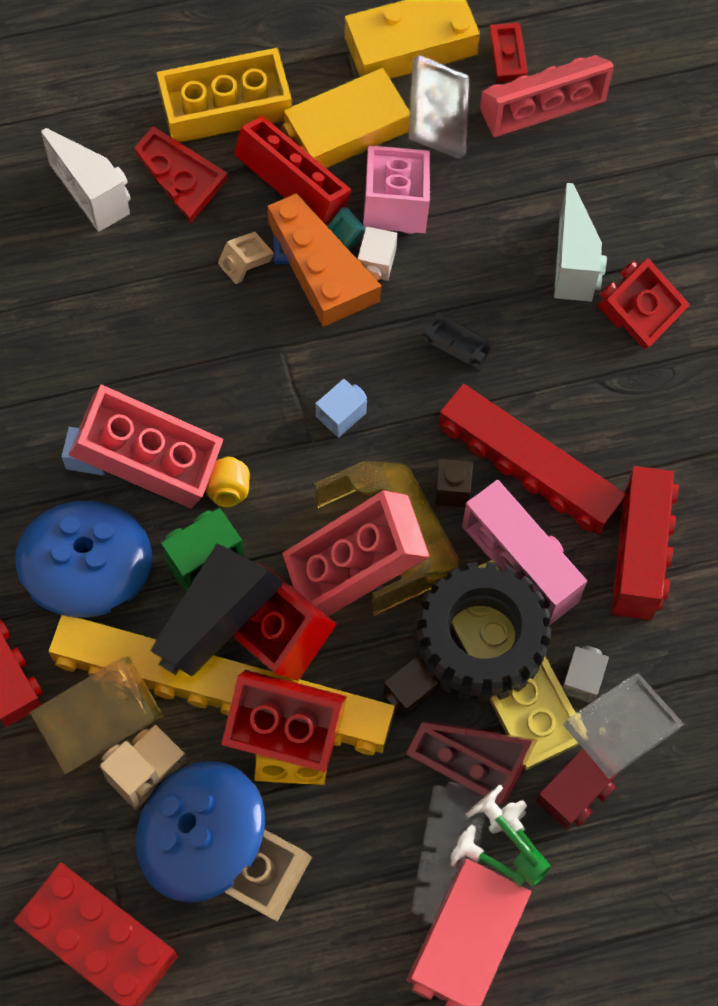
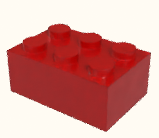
[233,563,337,681]

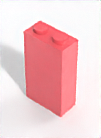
[406,858,532,1006]

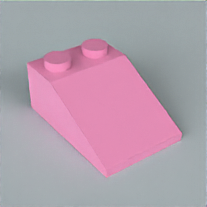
[363,145,430,234]

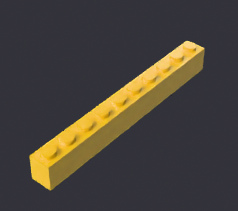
[48,615,395,755]

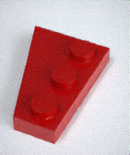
[134,126,228,224]

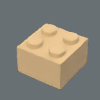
[225,829,312,922]

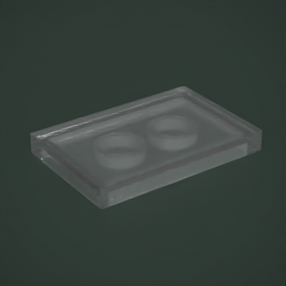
[409,55,469,159]
[563,672,684,779]

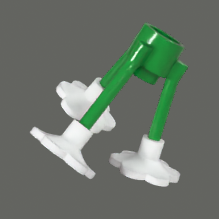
[450,785,552,887]

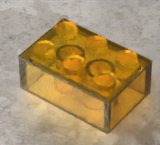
[30,657,164,774]

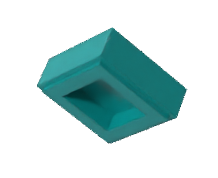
[327,208,366,251]

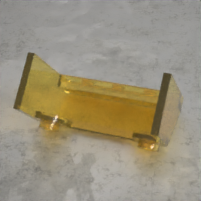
[314,461,459,616]

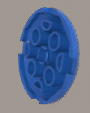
[15,500,152,617]
[135,761,265,903]

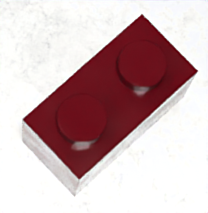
[536,745,619,830]

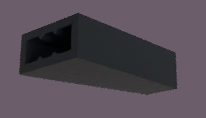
[150,543,283,677]

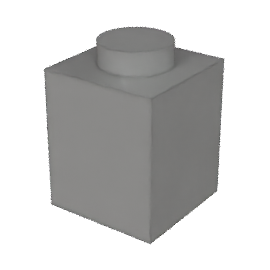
[562,646,609,704]

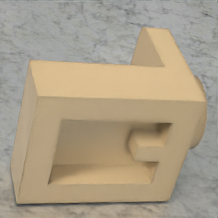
[218,232,274,284]

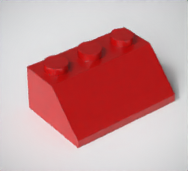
[221,670,347,772]

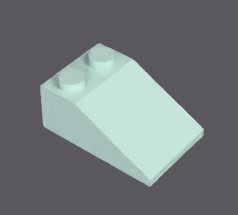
[554,183,607,302]

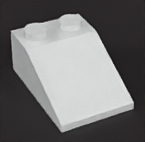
[41,128,131,232]

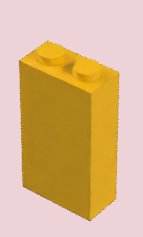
[282,68,411,168]

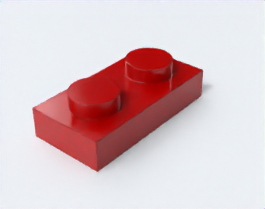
[489,23,528,83]

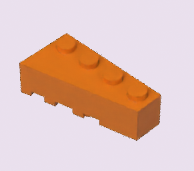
[268,194,382,327]

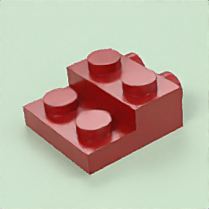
[597,258,690,349]

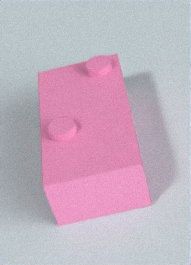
[462,479,587,626]

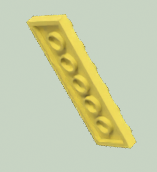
[450,559,589,771]

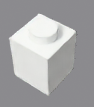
[358,226,397,281]

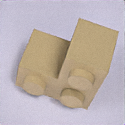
[100,724,187,811]

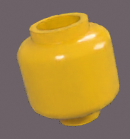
[205,457,250,508]

